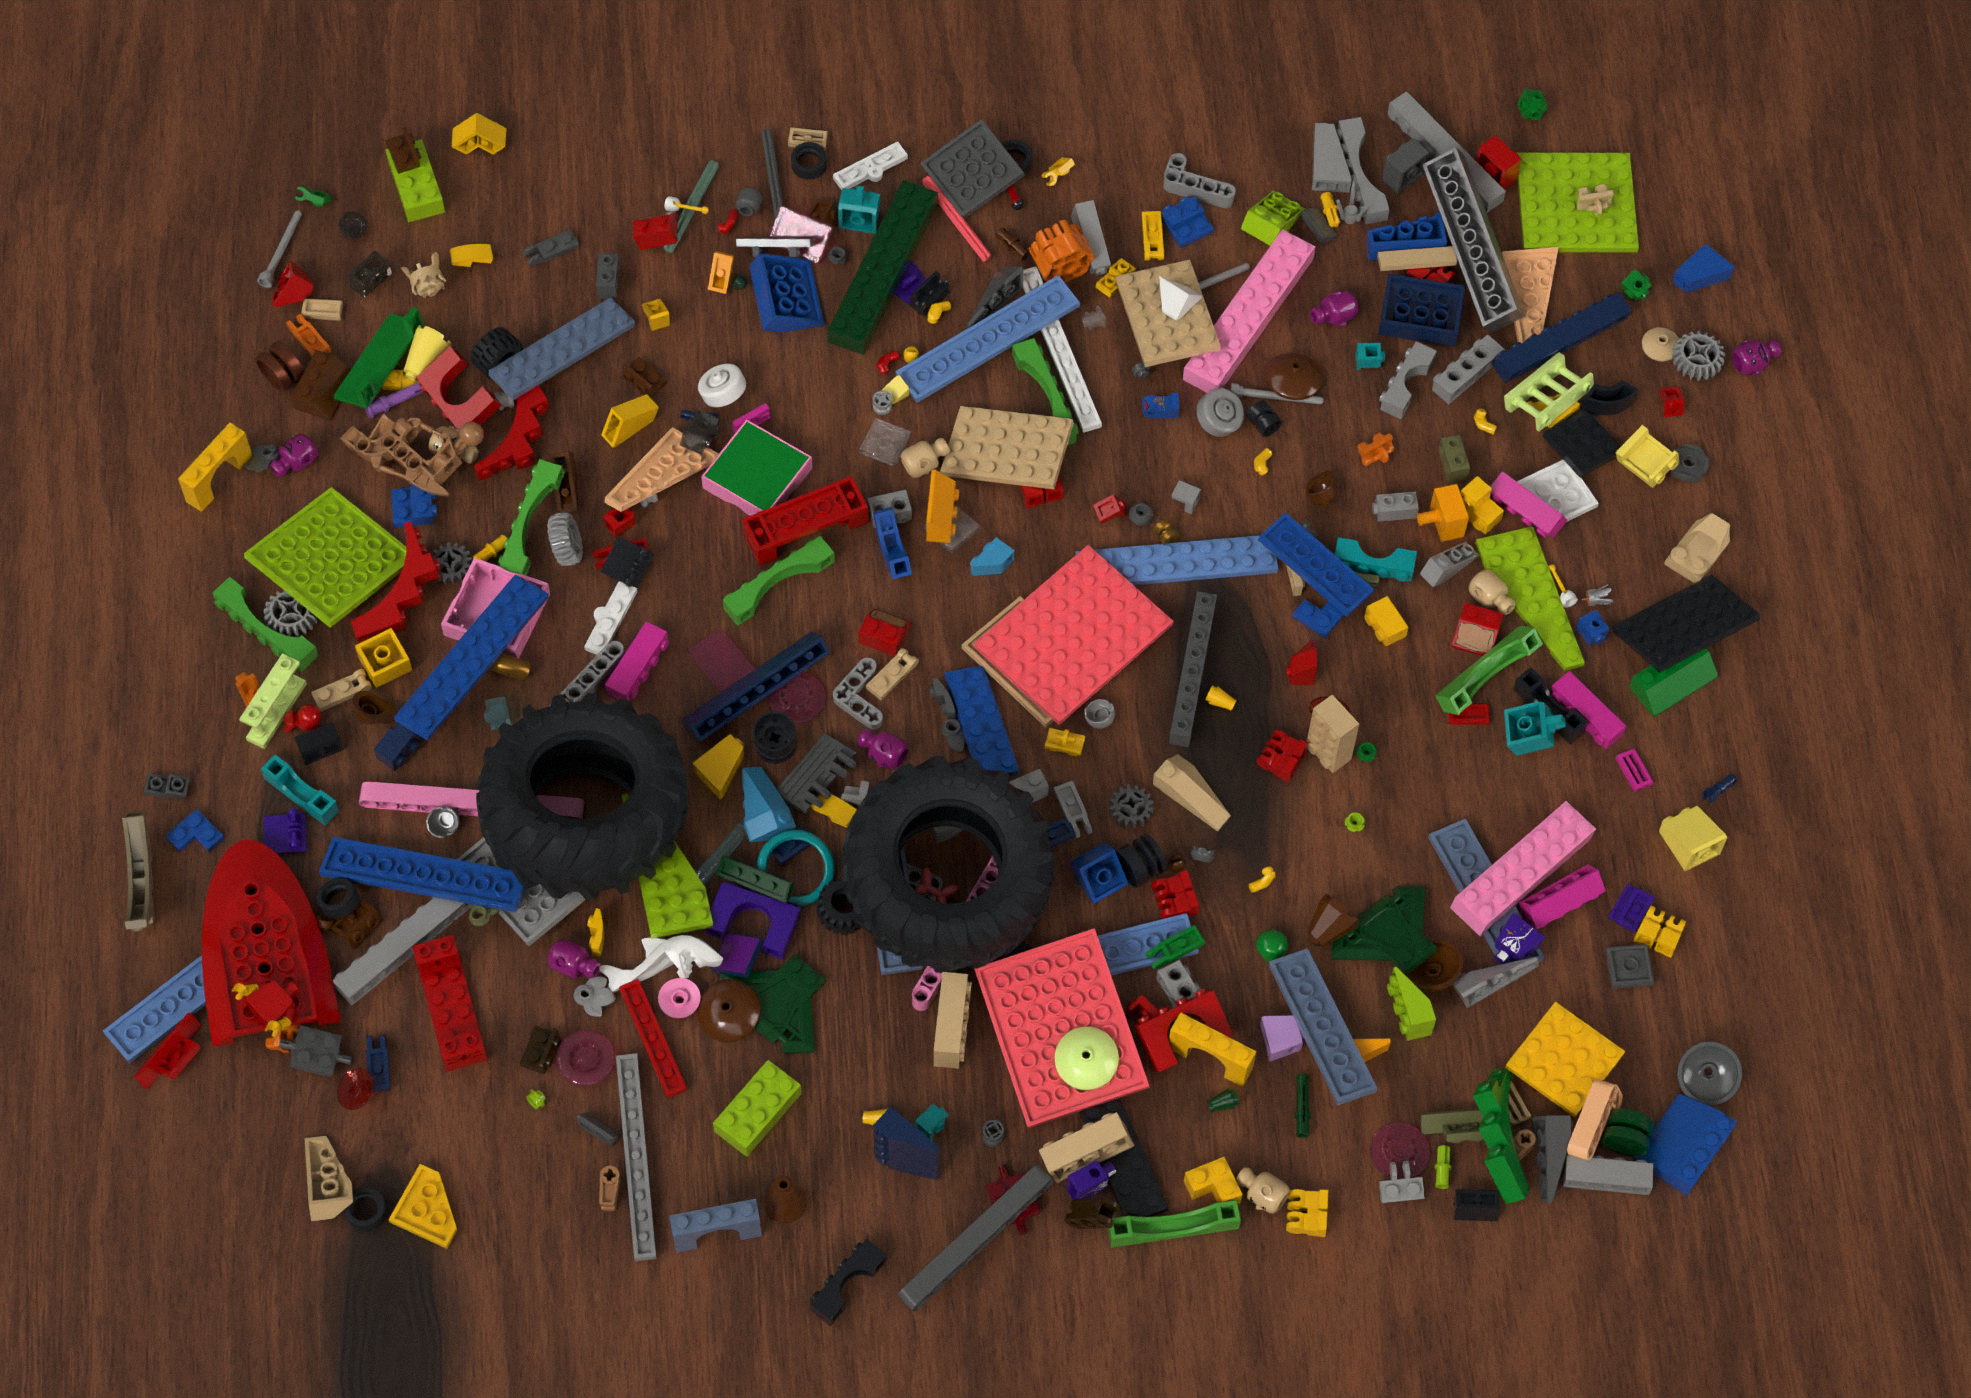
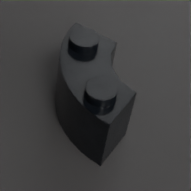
[1581,380,1638,415]

